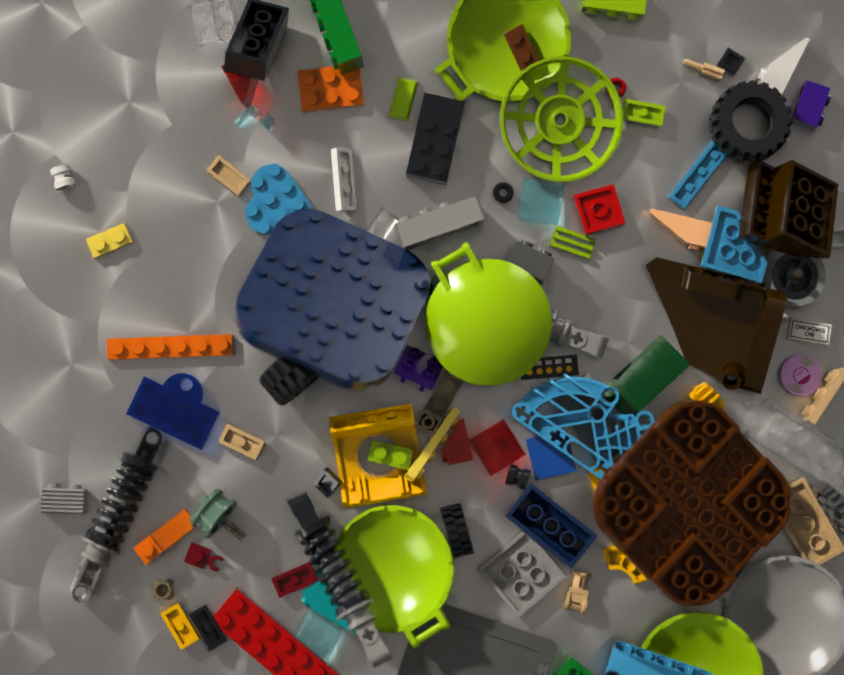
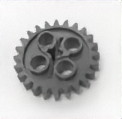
[812,480,844,535]

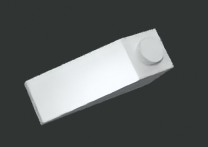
[756,37,810,96]

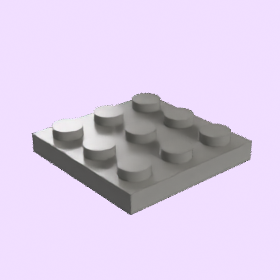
[478,531,566,618]

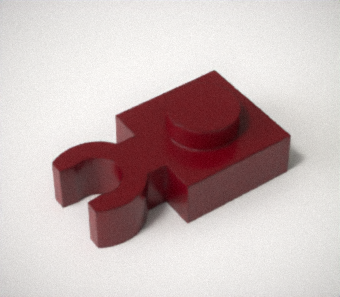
[184,542,224,571]

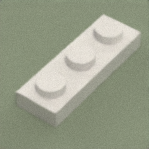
[331,148,357,212]

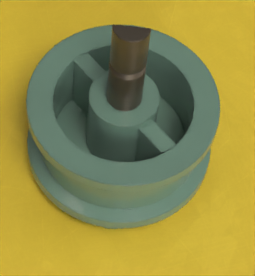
[189,489,247,541]

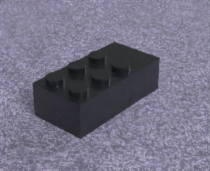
[224,0,289,81]
[406,92,465,186]

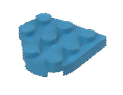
[245,164,313,235]

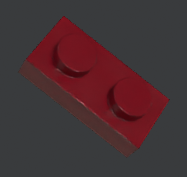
[271,562,318,598]

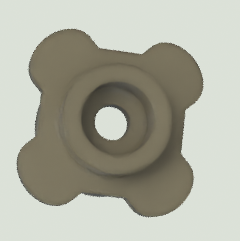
[153,579,174,601]

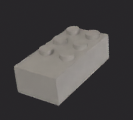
[396,196,484,250]

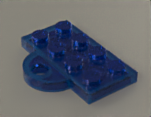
[126,373,220,450]

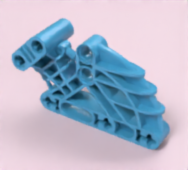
[512,373,654,479]

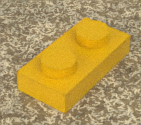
[160,603,199,650]

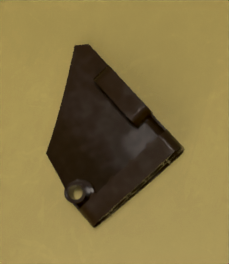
[645,257,787,394]

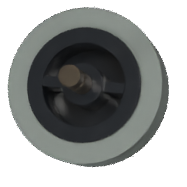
[761,251,826,308]

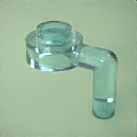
[234,106,275,132]

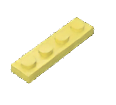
[404,407,461,482]

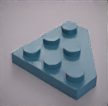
[700,205,767,284]

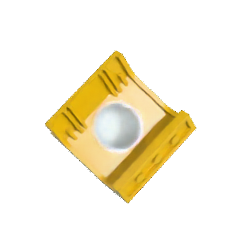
[329,403,427,508]

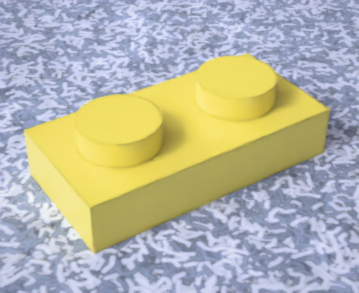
[86,223,133,259]

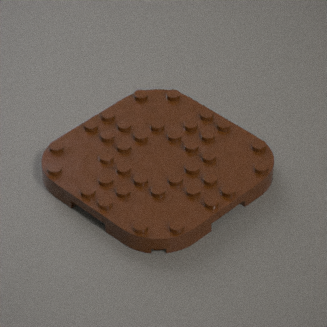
[593,399,792,607]

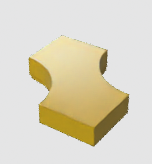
[602,546,648,584]

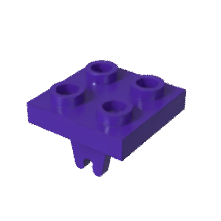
[394,345,443,392]

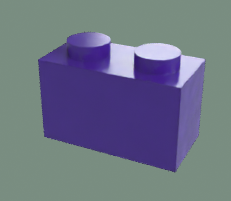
[792,80,831,130]

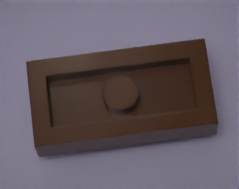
[504,24,540,71]

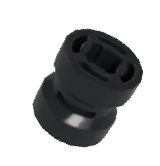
[505,464,531,490]

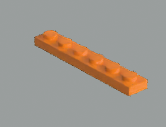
[107,334,233,360]

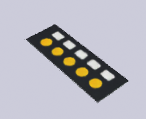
[521,354,579,380]

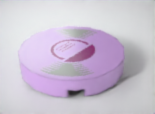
[780,355,822,396]

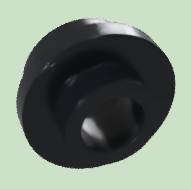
[493,182,514,203]

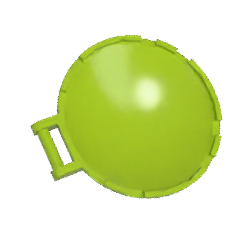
[434,0,572,101]
[425,242,552,386]
[334,505,454,649]
[641,612,764,675]

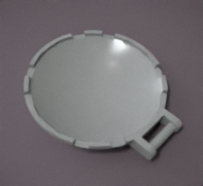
[721,555,844,675]

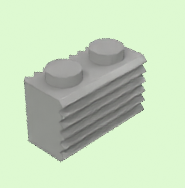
[41,484,87,515]

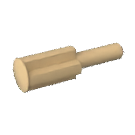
[683,59,725,81]

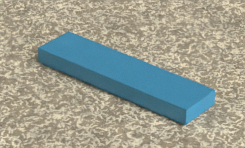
[668,141,728,210]

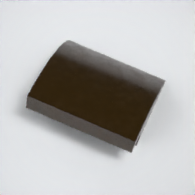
[738,159,839,259]

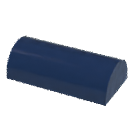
[505,483,598,569]

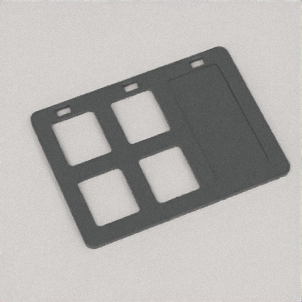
[397,603,557,675]

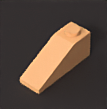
[648,208,712,251]

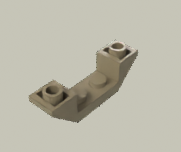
[414,370,463,437]

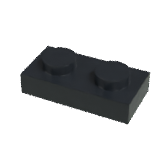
[186,605,227,652]

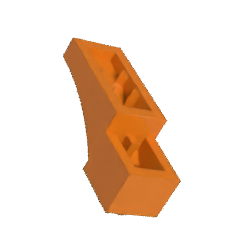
[133,508,194,565]

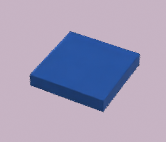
[526,430,576,481]

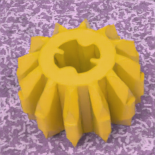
[690,382,725,409]

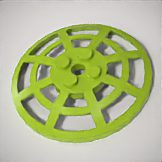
[500,56,623,182]

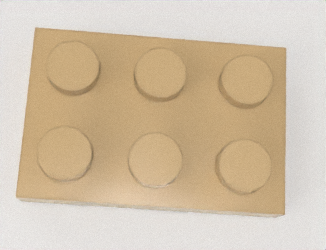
[801,367,844,426]

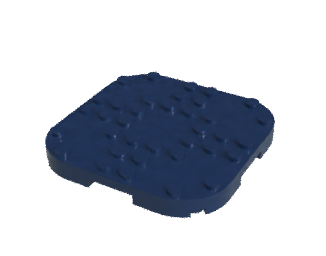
[234,210,430,390]

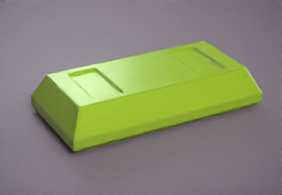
[388,77,419,121]

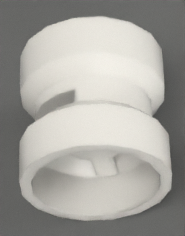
[50,164,76,191]

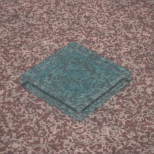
[517,178,565,225]
[293,608,345,663]

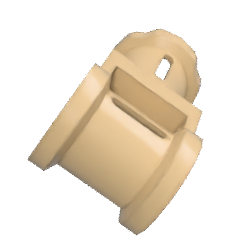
[564,570,592,615]

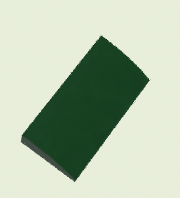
[604,335,690,416]

